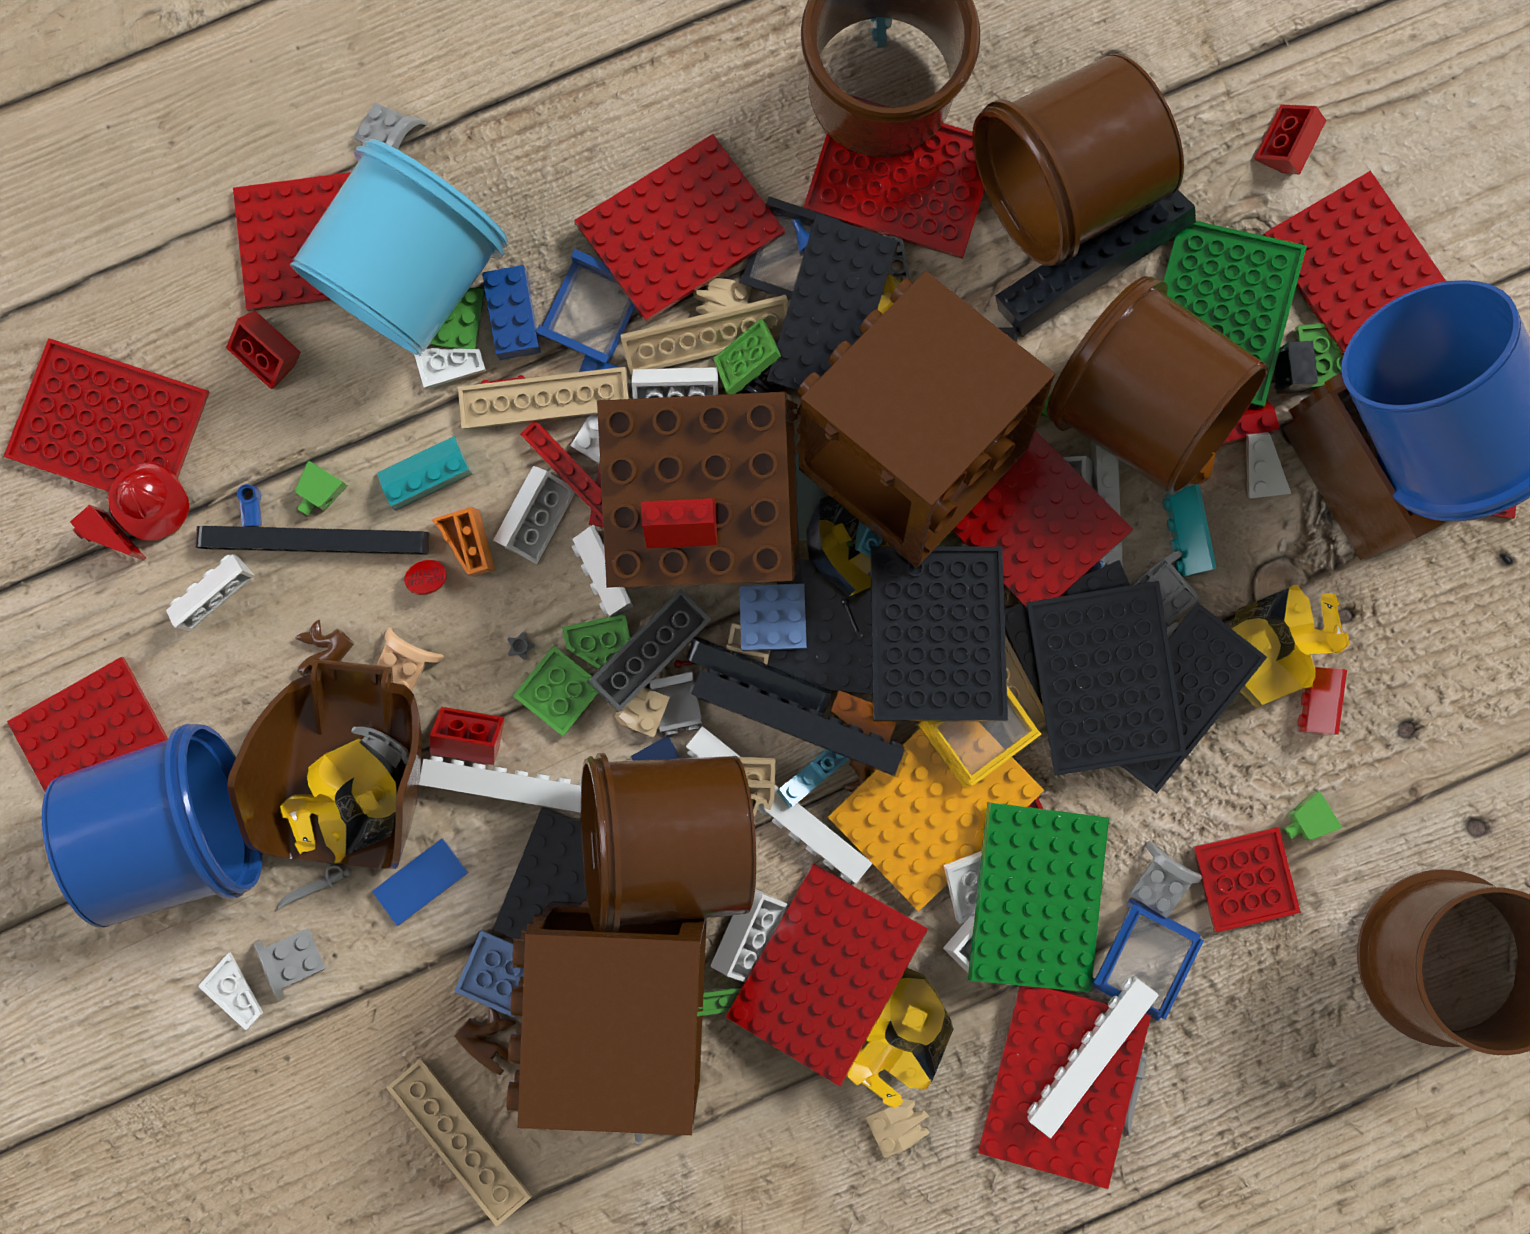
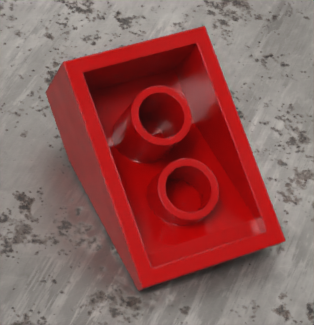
[70,504,146,561]

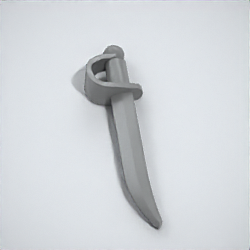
[277,864,351,909]
[1124,1052,1147,1136]

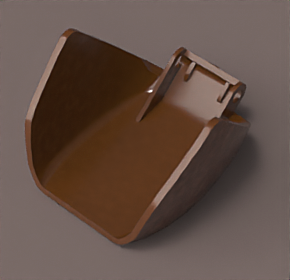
[228,659,422,869]

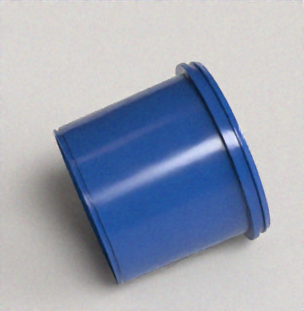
[1341,280,1530,521]
[42,724,263,928]

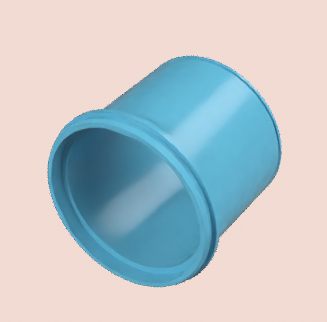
[290,139,508,356]

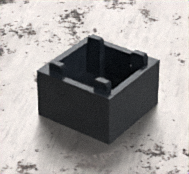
[1274,341,1318,394]

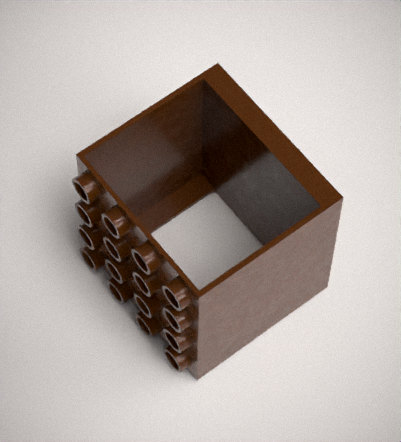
[796,271,1056,568]
[1282,372,1447,560]
[597,392,800,588]
[506,899,707,1136]

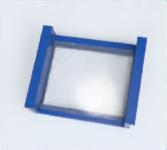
[536,249,635,364]
[1092,899,1204,1021]

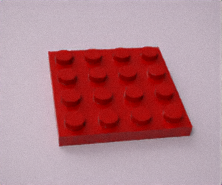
[1193,827,1301,933]

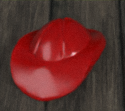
[108,462,189,541]

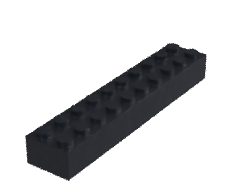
[995,190,1196,337]
[691,668,908,778]

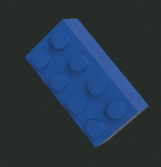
[482,265,541,360]

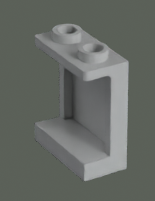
[650,672,703,736]

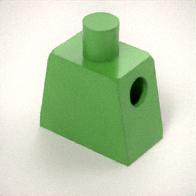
[295,461,348,515]
[1284,792,1342,841]

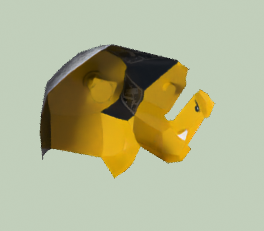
[806,496,889,597]
[1230,585,1350,708]
[280,738,402,863]
[848,968,954,1108]

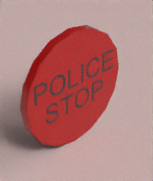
[404,560,447,595]

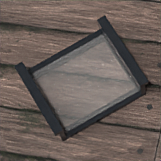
[739,196,841,300]

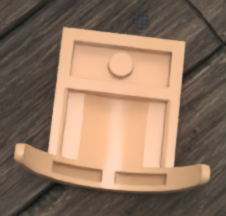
[377,627,444,693]

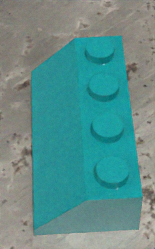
[377,436,472,510]
[1163,484,1217,578]

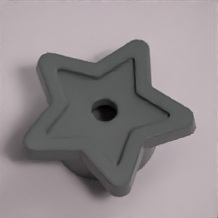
[507,632,534,660]

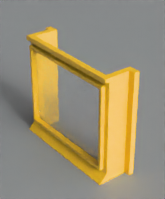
[918,686,1041,788]

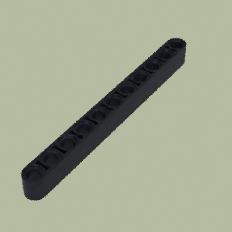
[195,526,429,555]

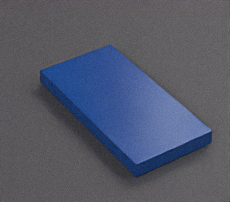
[372,838,469,926]

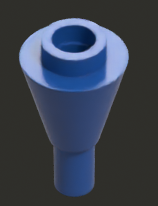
[792,219,809,256]

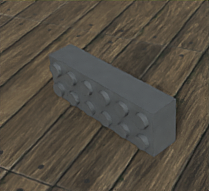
[587,589,711,712]

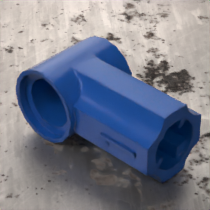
[237,484,262,527]

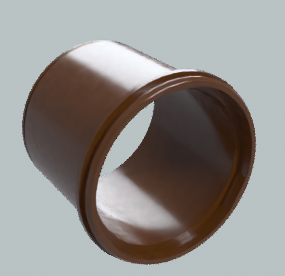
[801,0,980,157]
[972,53,1184,266]
[1047,276,1268,495]
[581,753,756,933]
[1357,869,1530,1055]

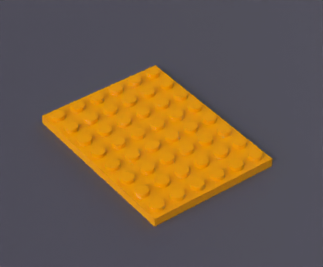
[828,721,1044,912]

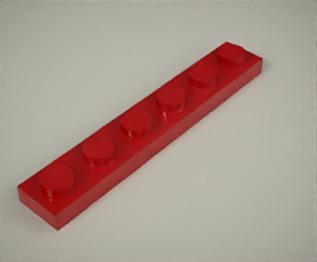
[520,421,603,521]

